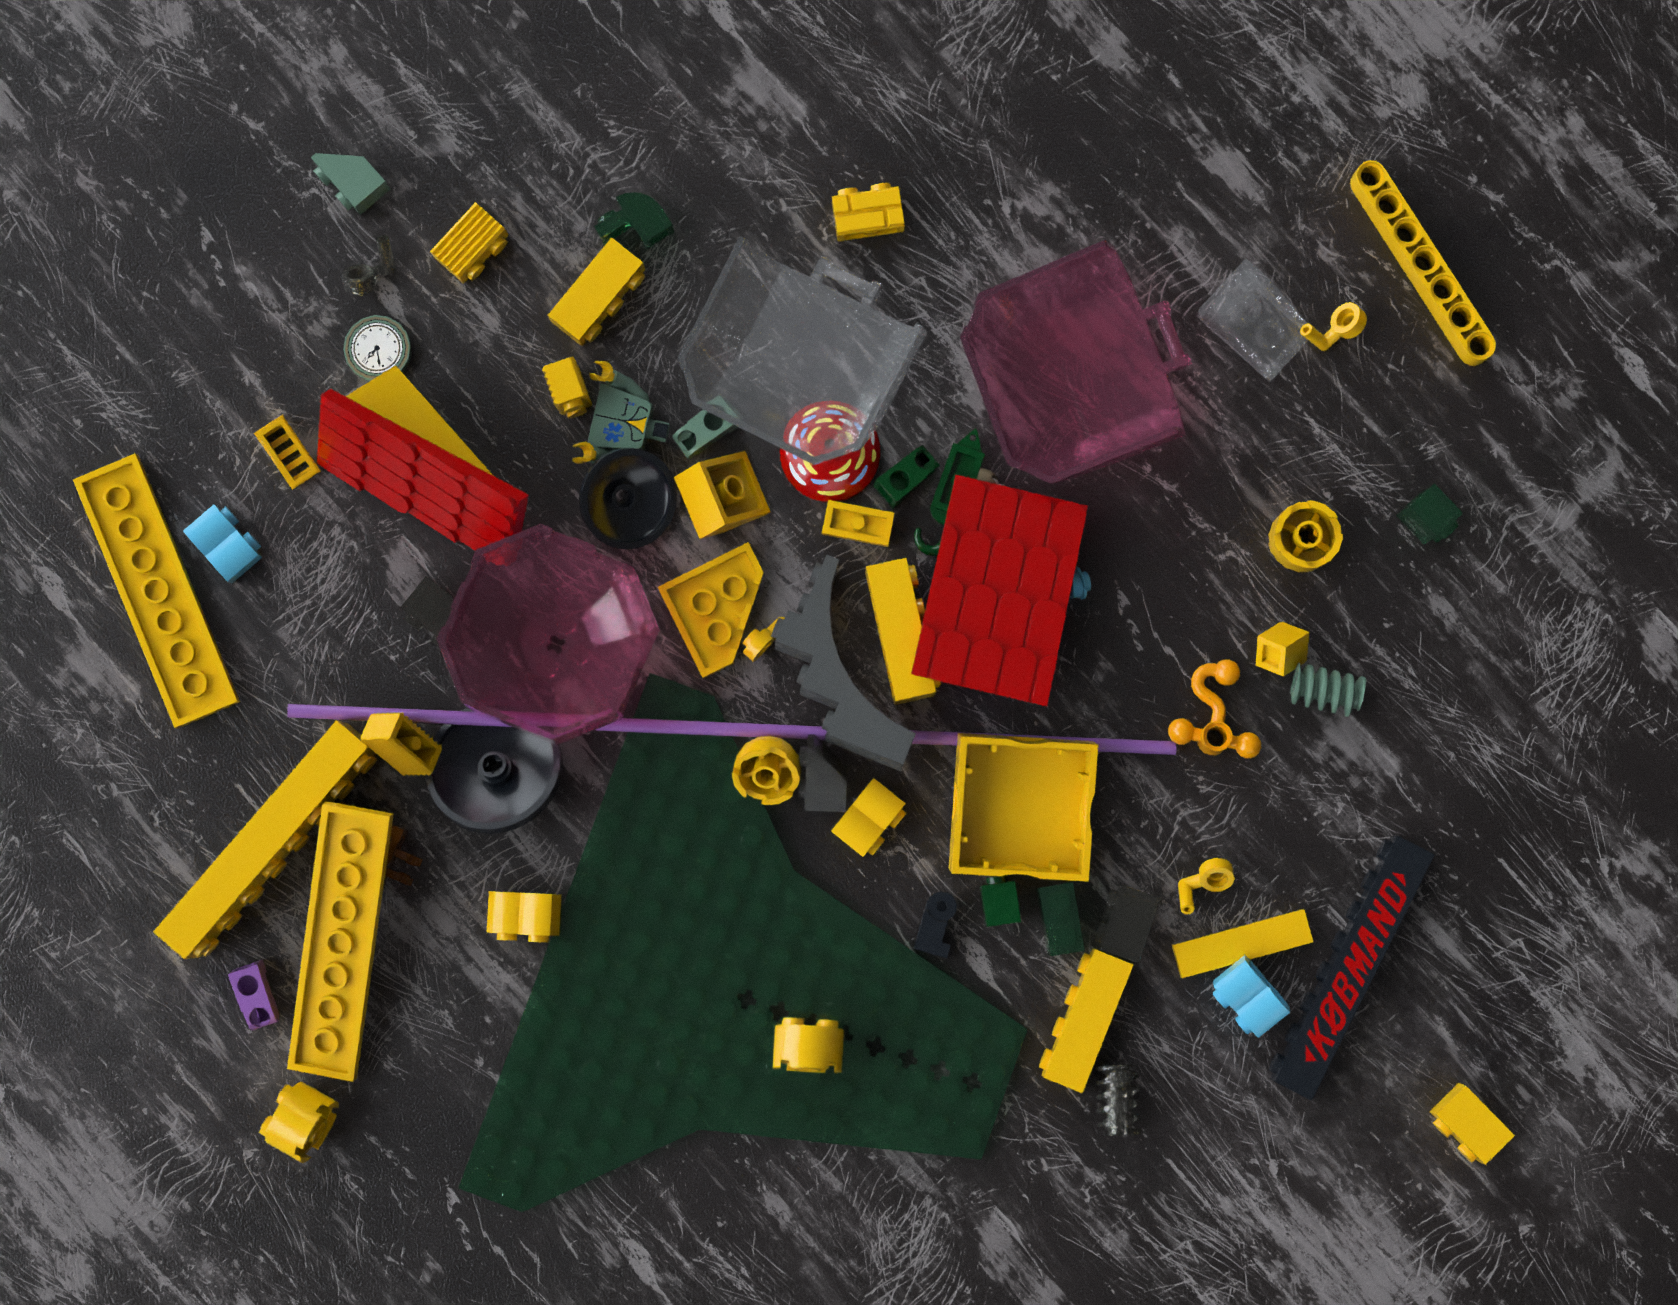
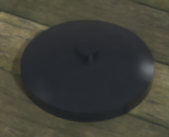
[425,700,563,834]

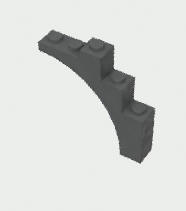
[771,555,916,772]

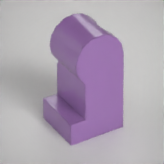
[228,959,279,1031]

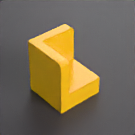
[1256,622,1309,677]

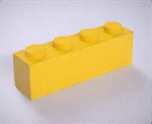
[1039,948,1133,1093]

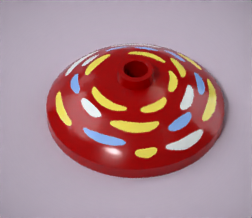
[780,402,880,502]

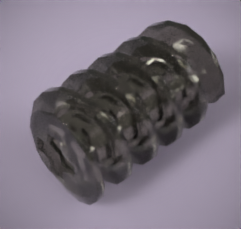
[1095,1064,1141,1136]

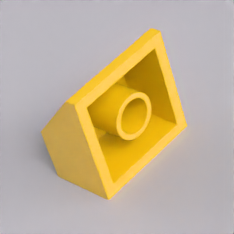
[674,451,771,539]

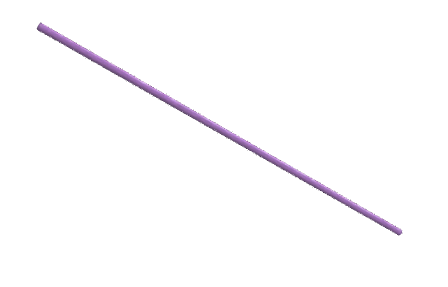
[287,704,1177,755]

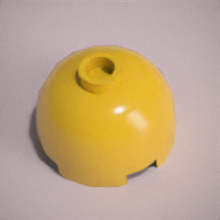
[732,736,801,805]

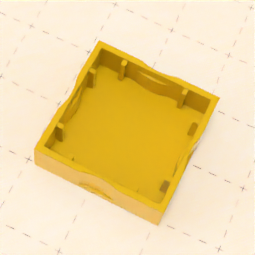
[949,733,1098,882]

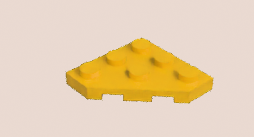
[658,542,764,679]

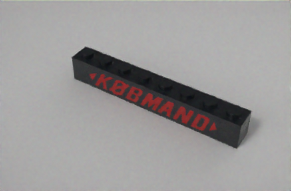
[1269,836,1435,1101]

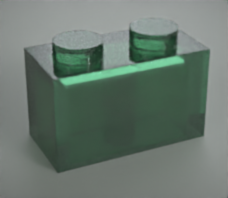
[1396,483,1463,544]
[1036,882,1085,956]

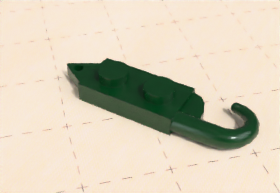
[914,428,985,556]

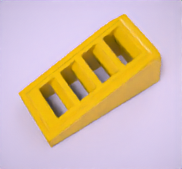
[254,414,321,490]

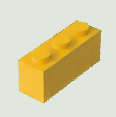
[548,237,645,346]

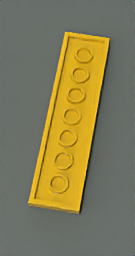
[73,453,240,729]
[287,801,393,1082]

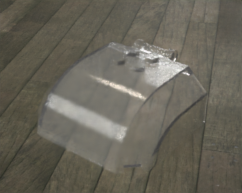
[678,236,927,465]

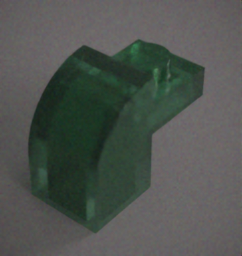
[594,192,674,250]

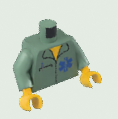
[572,361,670,464]

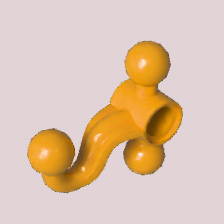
[1168,659,1261,758]

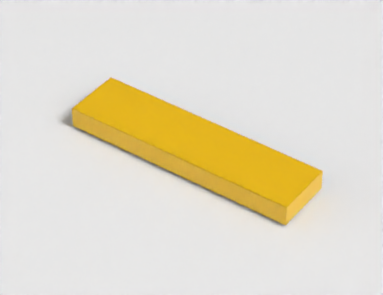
[1172,909,1314,978]

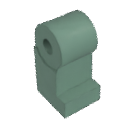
[672,398,741,459]

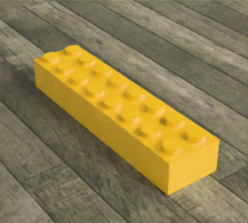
[153,720,377,959]

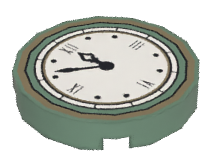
[343,315,412,382]

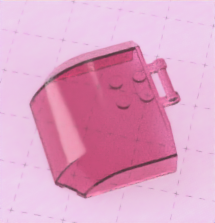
[960,240,1192,484]

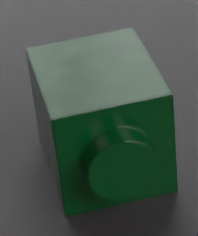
[979,875,1021,927]

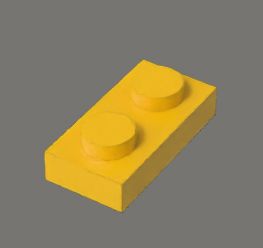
[822,500,895,547]

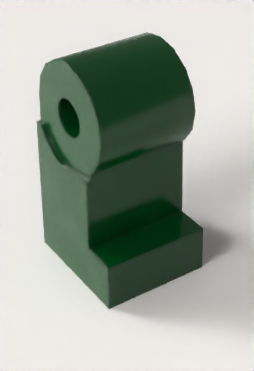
[873,445,941,509]

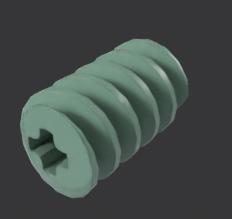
[1290,662,1366,717]

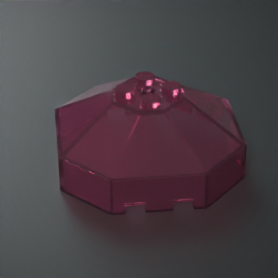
[437,524,660,745]

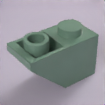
[311,153,390,215]

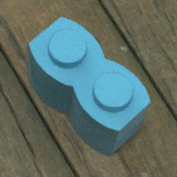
[183,505,262,584]
[1213,955,1290,1038]

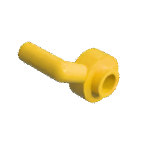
[1300,303,1367,351]
[743,617,785,662]
[1178,858,1234,914]

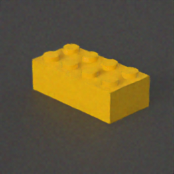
[865,558,941,705]

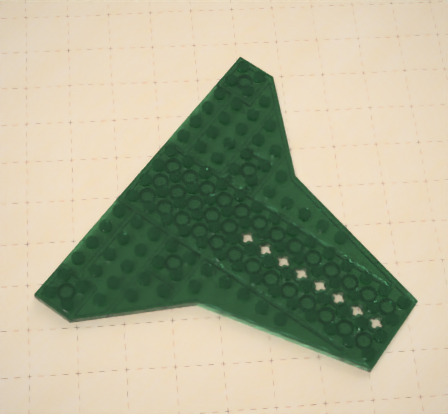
[458,673,1028,1212]

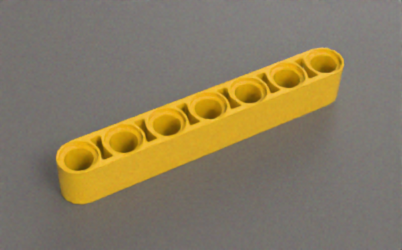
[1350,160,1496,366]

